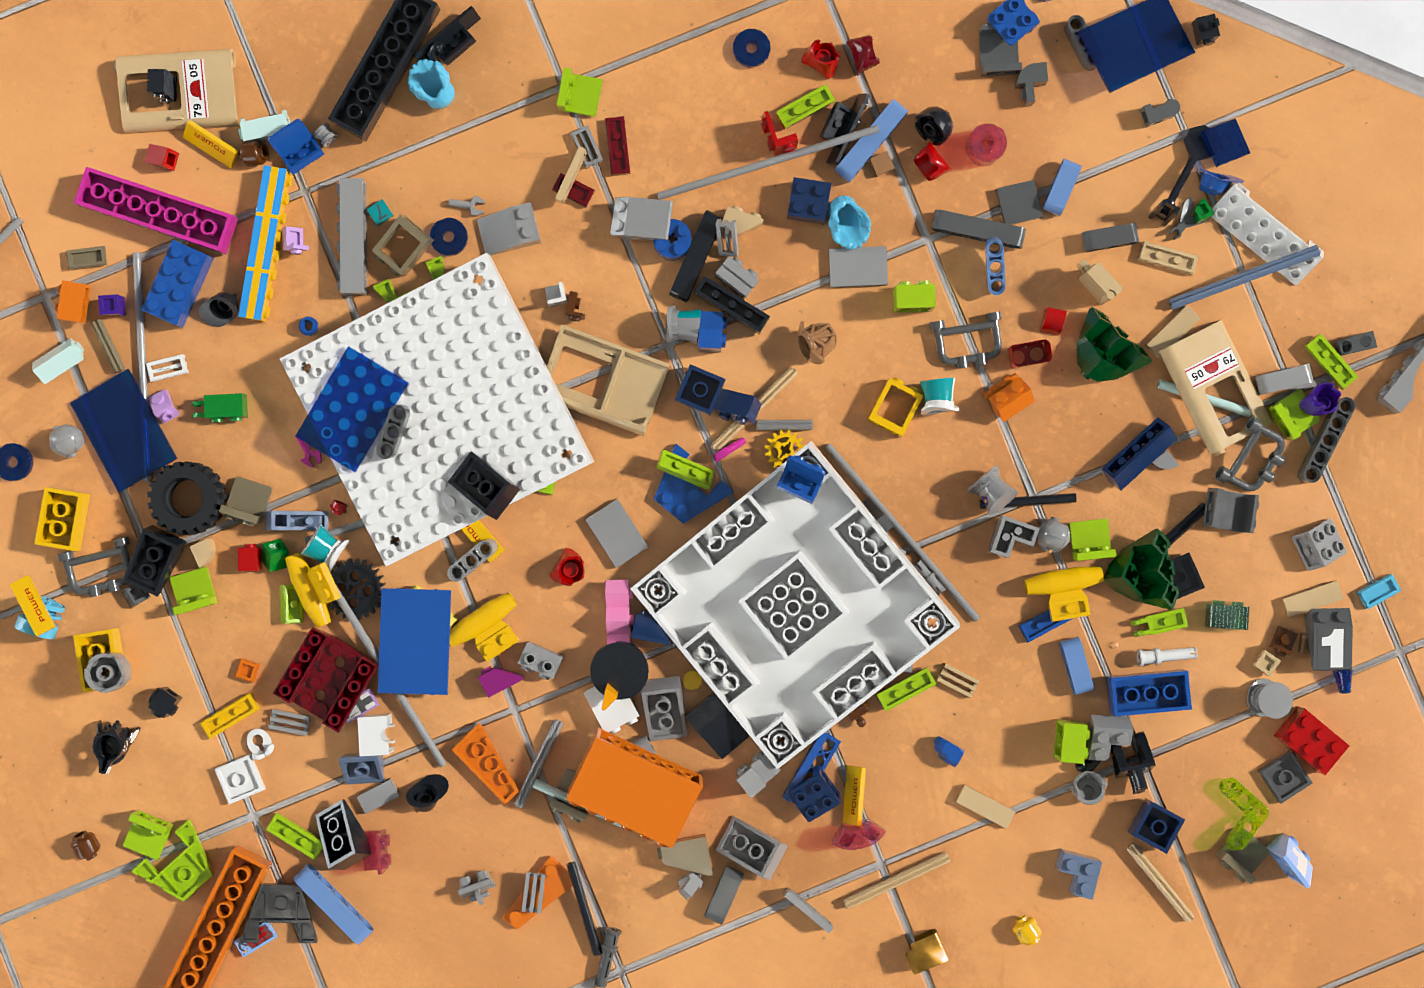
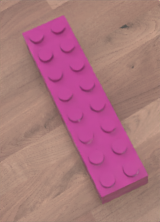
[74,167,238,255]

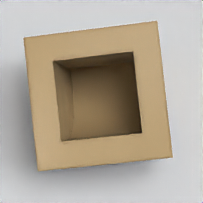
[189,539,216,568]

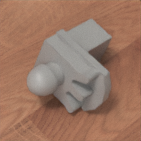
[678,872,703,900]

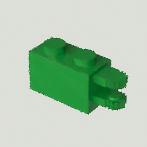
[191,393,248,423]

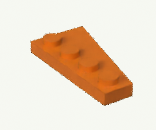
[502,856,572,929]

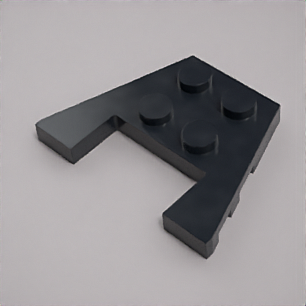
[240,883,318,943]

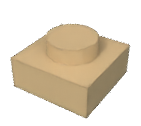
[1252,649,1281,676]

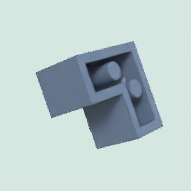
[1056,848,1102,900]

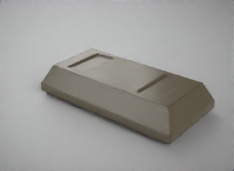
[66,246,107,270]

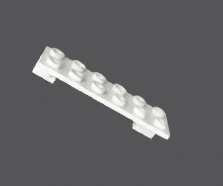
[1212,182,1324,285]

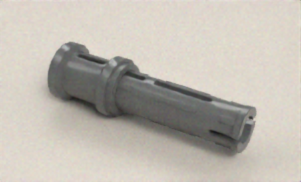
[594,927,622,988]

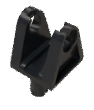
[1110,731,1156,794]

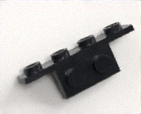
[414,6,481,66]
[820,93,870,164]

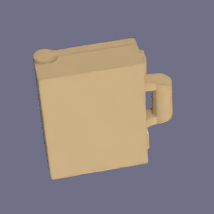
[1077,260,1124,305]

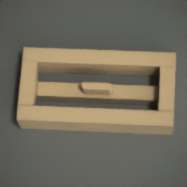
[937,663,980,698]

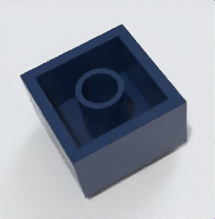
[787,177,832,225]
[675,364,726,416]
[1127,798,1185,854]

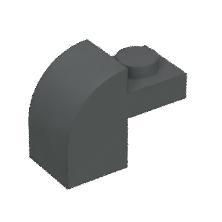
[1015,62,1048,107]

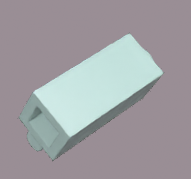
[238,110,290,142]
[32,338,84,384]

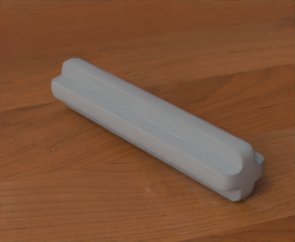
[756,420,813,430]

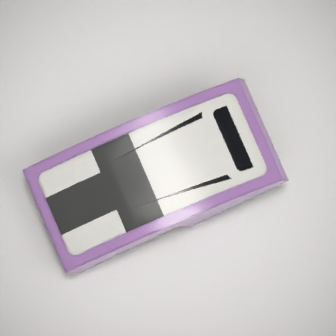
[346,688,380,724]

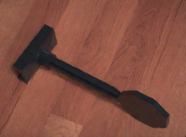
[1148,125,1220,227]

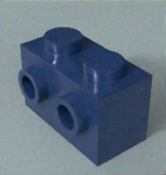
[714,388,762,425]

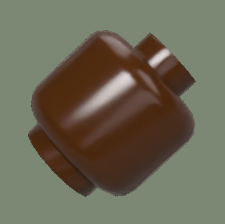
[238,140,269,167]
[70,830,100,861]

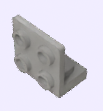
[1291,518,1347,571]

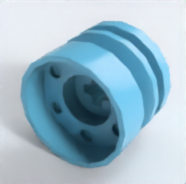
[14,596,66,639]

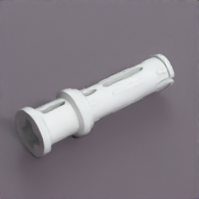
[1137,647,1198,667]

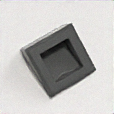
[122,585,151,609]

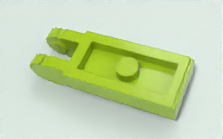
[1131,608,1188,637]

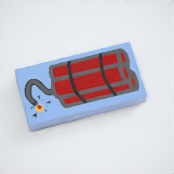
[234,923,278,958]

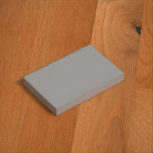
[829,246,888,288]
[585,499,648,568]

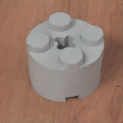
[84,652,131,693]

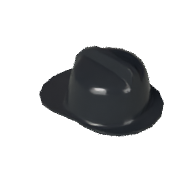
[199,292,238,327]
[406,774,449,813]

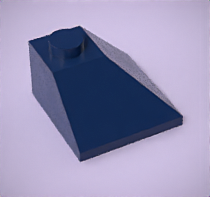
[631,610,671,645]

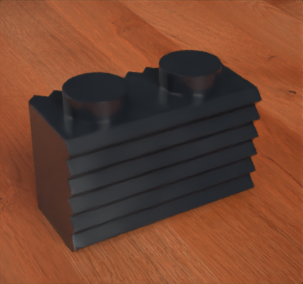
[147,69,177,104]

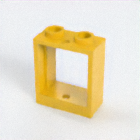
[867,377,924,437]

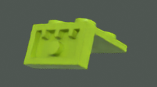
[557,67,603,117]
[1267,389,1320,441]
[1069,519,1116,561]
[170,567,218,615]
[123,810,174,860]

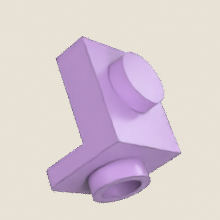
[282,227,309,255]
[149,389,180,423]

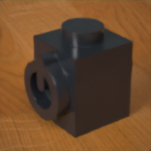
[148,687,182,718]

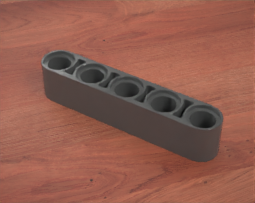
[931,210,1026,249]
[1298,397,1356,483]

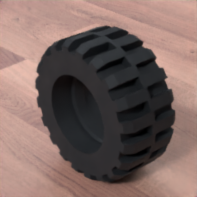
[147,461,227,535]

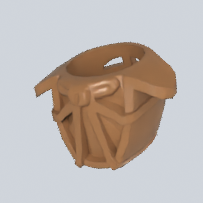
[798,321,837,365]

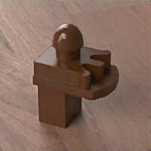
[848,703,870,727]

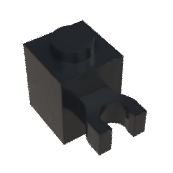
[1191,13,1220,46]

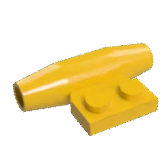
[285,552,341,628]
[1024,567,1104,622]
[450,592,519,662]

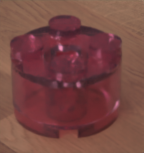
[965,123,1007,166]

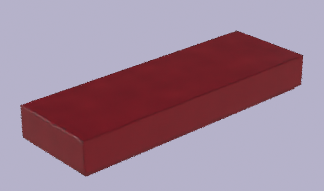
[605,116,631,176]

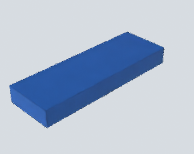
[1018,609,1072,643]

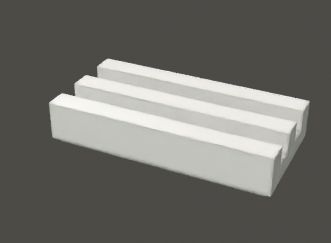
[146,354,189,382]

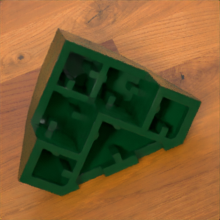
[1077,307,1152,382]
[1104,529,1179,610]

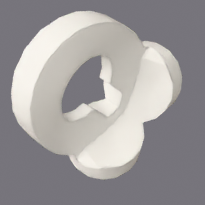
[247,729,274,760]

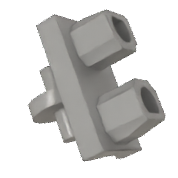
[458,870,496,905]

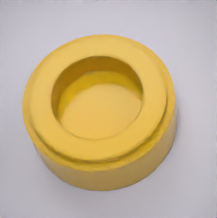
[683,670,702,690]

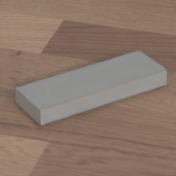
[784,888,833,933]

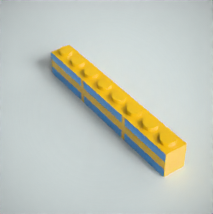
[238,165,293,322]

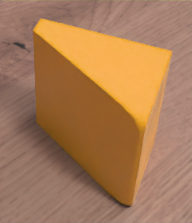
[601,683,618,711]

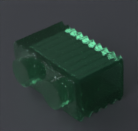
[1205,600,1250,630]

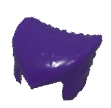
[1299,382,1341,416]

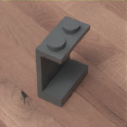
[979,23,1022,77]
[1202,488,1259,533]

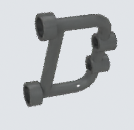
[929,311,1002,369]
[1215,416,1285,492]
[57,537,130,598]

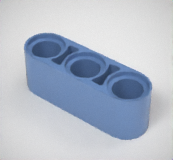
[1042,158,1082,216]
[985,237,1006,295]
[1059,637,1094,695]

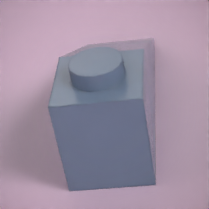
[265,511,328,531]

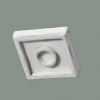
[214,754,266,804]

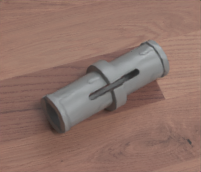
[913,560,946,596]

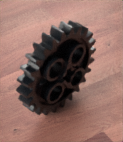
[330,558,386,620]

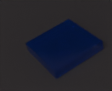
[1201,118,1250,167]

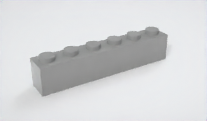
[336,178,367,296]

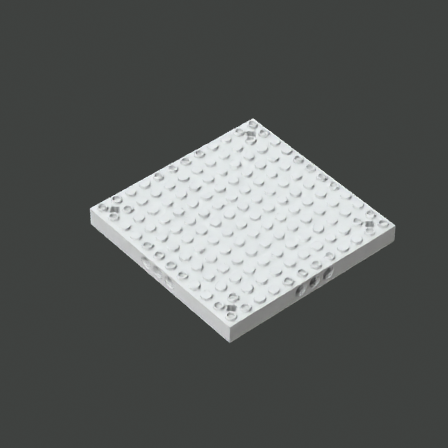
[280,253,595,566]
[630,441,960,769]

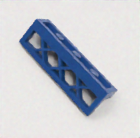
[782,732,841,803]

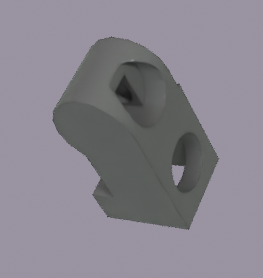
[1139,99,1180,128]
[1336,331,1377,356]

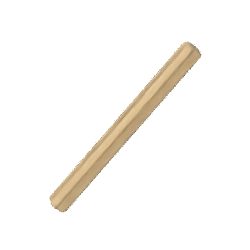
[711,367,797,452]
[843,852,950,909]

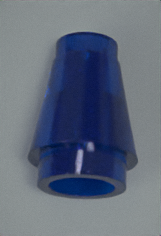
[1333,669,1353,694]

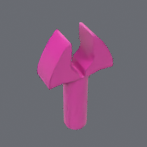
[296,434,322,468]
[713,437,746,462]

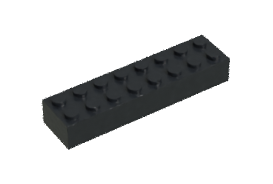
[328,0,440,142]

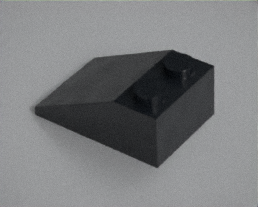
[448,451,520,520]
[123,525,187,597]
[685,691,750,759]
[315,799,372,870]

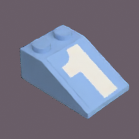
[1266,833,1313,889]

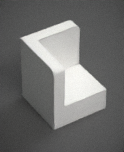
[545,282,568,307]

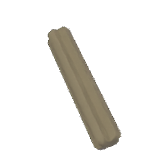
[91,319,125,373]

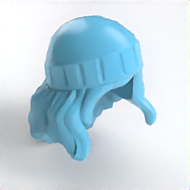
[407,59,455,109]
[828,195,871,250]

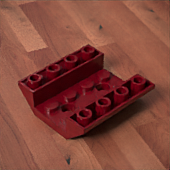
[273,627,378,733]

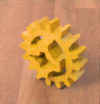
[764,430,805,468]

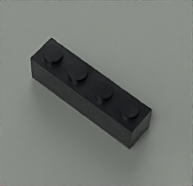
[694,276,770,335]

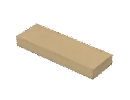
[555,146,587,204]
[1137,241,1199,275]
[1145,305,1201,359]
[1281,580,1344,617]
[955,785,1016,829]

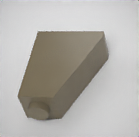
[657,834,713,876]

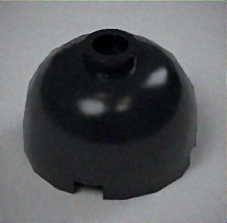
[915,106,953,146]

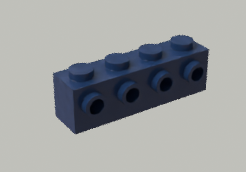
[1102,417,1177,491]

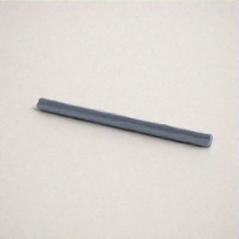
[1169,245,1320,309]

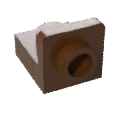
[565,291,585,322]
[1269,626,1298,657]

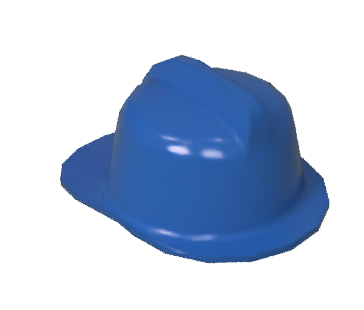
[1199,168,1244,195]

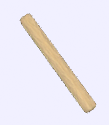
[1127,843,1194,923]

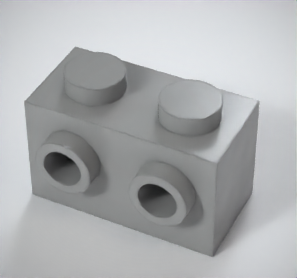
[518,641,564,680]

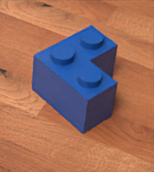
[698,311,727,352]

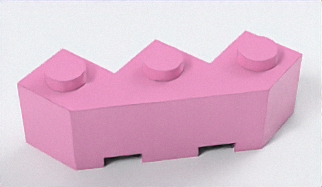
[605,580,634,645]

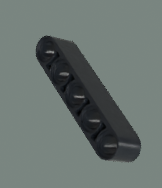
[669,210,724,303]

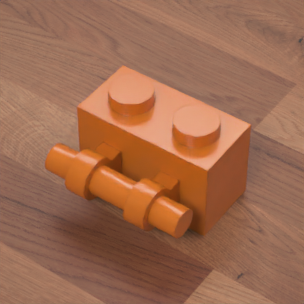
[55,280,91,323]
[983,373,1035,422]

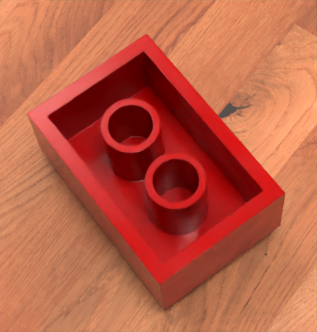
[1273,706,1349,775]

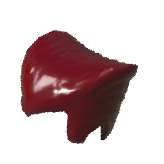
[846,35,880,76]

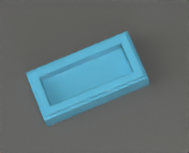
[1356,574,1401,609]

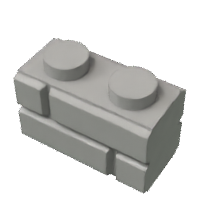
[715,256,759,300]

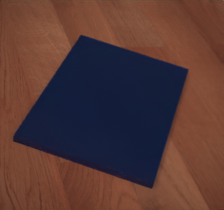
[1078,0,1195,93]
[295,346,409,473]
[70,369,178,493]

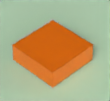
[235,658,260,683]

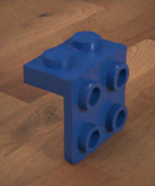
[987,0,1040,46]
[268,119,324,175]
[776,455,825,504]

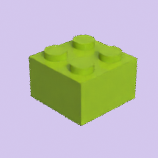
[892,281,936,313]
[1054,719,1090,764]

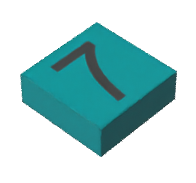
[367,199,394,226]

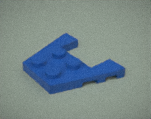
[654,444,734,524]

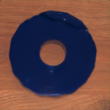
[733,29,771,68]
[430,218,468,256]
[0,443,34,481]

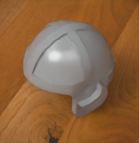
[49,424,84,459]
[1037,517,1071,551]
[1071,771,1107,805]

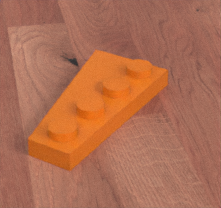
[452,722,520,805]

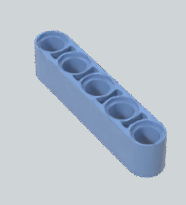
[834,99,909,183]
[293,864,374,945]

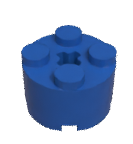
[653,219,692,261]

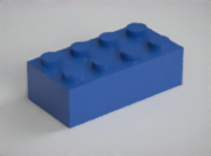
[141,240,214,328]
[1106,669,1192,717]

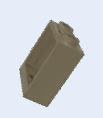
[372,215,434,276]

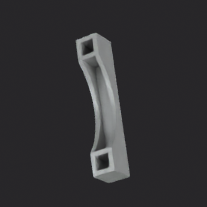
[1376,340,1424,414]

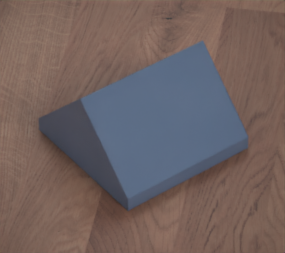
[339,754,385,785]

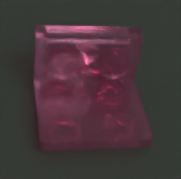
[364,829,391,875]

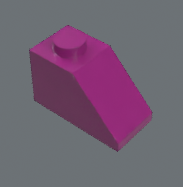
[478,666,524,698]

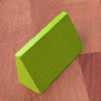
[279,585,304,624]

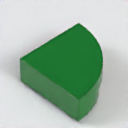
[1194,198,1214,224]

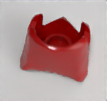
[801,39,840,79]
[913,142,952,181]
[549,548,585,586]

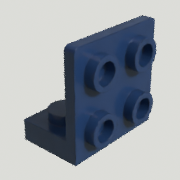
[788,764,841,822]

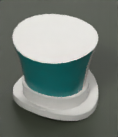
[920,378,959,415]
[300,524,349,572]

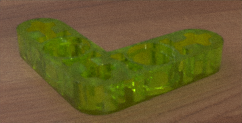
[1219,778,1269,851]

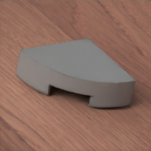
[1152,450,1179,469]

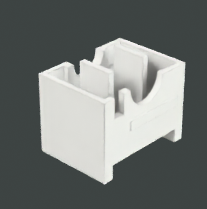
[357,713,395,756]

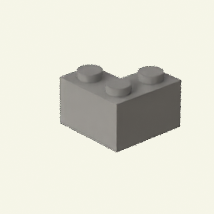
[987,515,1040,558]
[1086,714,1134,761]
[736,751,780,798]

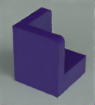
[98,294,126,316]

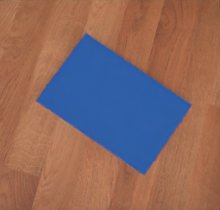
[378,588,451,695]

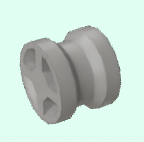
[314,123,338,147]

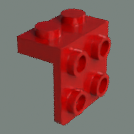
[761,111,798,156]

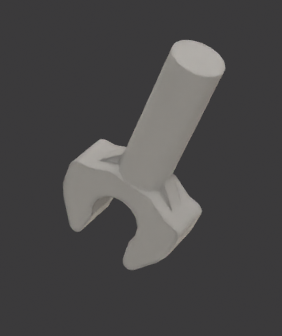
[449,196,485,217]

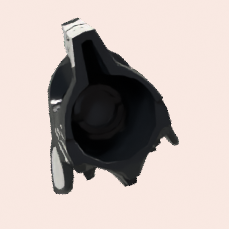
[92,720,141,775]

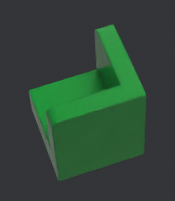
[261,539,289,572]

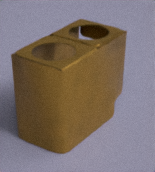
[905,929,948,975]

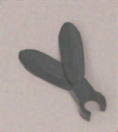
[1168,198,1207,240]

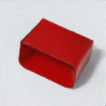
[1008,339,1053,368]

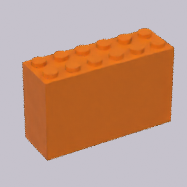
[566,727,703,848]

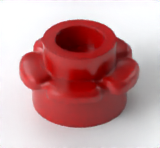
[329,500,348,516]

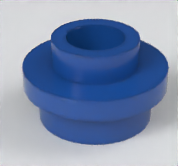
[299,316,318,336]

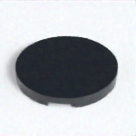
[590,641,649,700]

